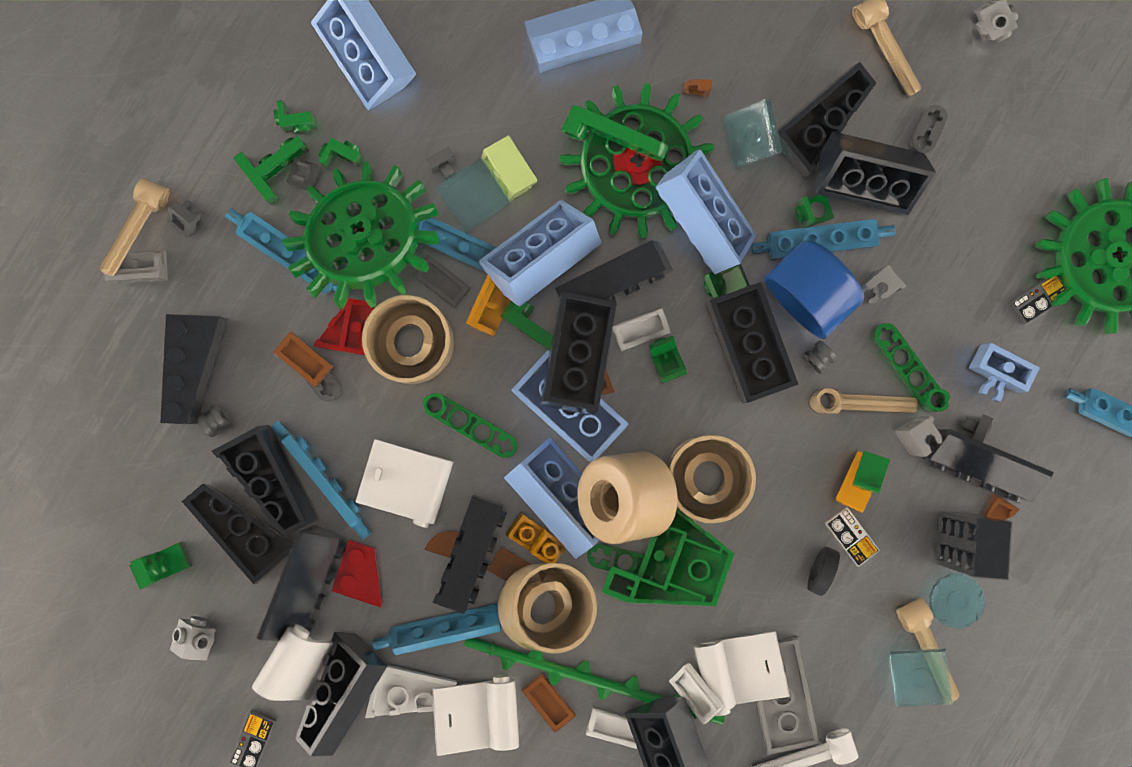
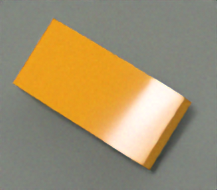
[505,512,566,563]

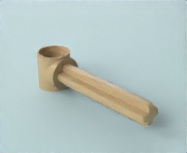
[853,0,921,96]
[100,178,170,276]
[810,388,918,414]
[896,598,960,702]

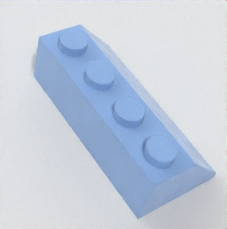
[311,0,416,110]
[524,0,643,73]
[656,149,757,274]
[479,200,602,307]
[504,437,599,559]

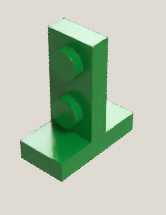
[233,136,309,205]
[129,542,192,590]

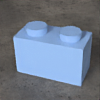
[968,343,1040,402]

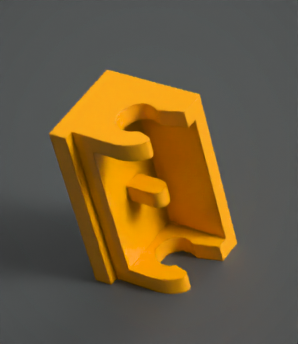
[466,275,511,337]
[835,451,872,513]

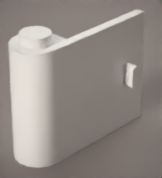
[356,439,453,528]
[252,625,334,701]
[694,631,790,716]
[432,674,519,756]

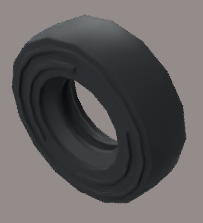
[807,546,840,596]

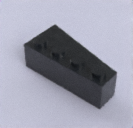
[770,62,876,177]
[555,240,673,302]
[160,314,229,424]
[211,425,317,537]
[181,483,293,585]
[432,494,507,614]
[295,632,388,757]

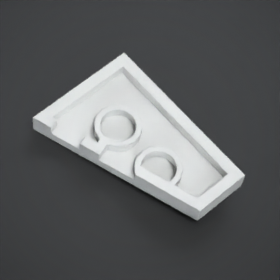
[365,665,457,718]

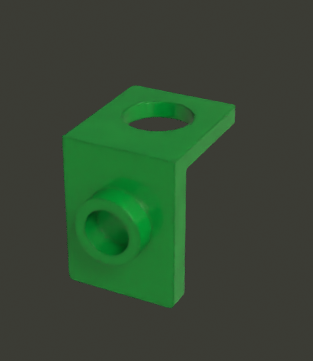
[794,195,834,228]
[852,451,890,495]

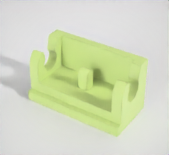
[481,135,537,202]

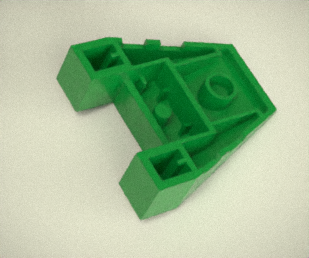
[601,508,735,607]

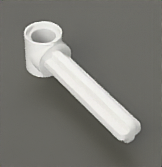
[752,728,858,767]

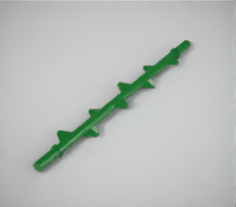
[464,638,725,726]

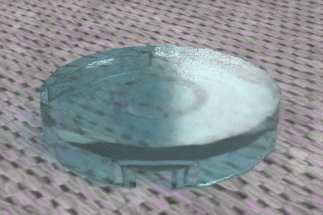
[929,574,985,628]

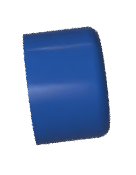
[764,240,864,339]

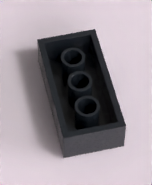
[706,282,799,404]
[540,292,617,415]
[936,511,1012,580]

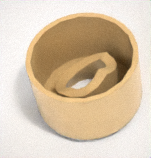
[362,295,454,384]
[666,435,756,523]
[577,451,677,544]
[498,563,597,653]

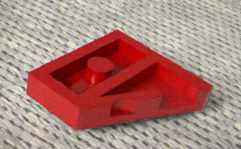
[314,298,375,356]
[331,539,383,608]

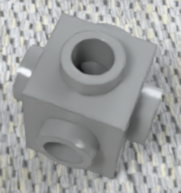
[974,0,1019,42]
[170,616,216,661]

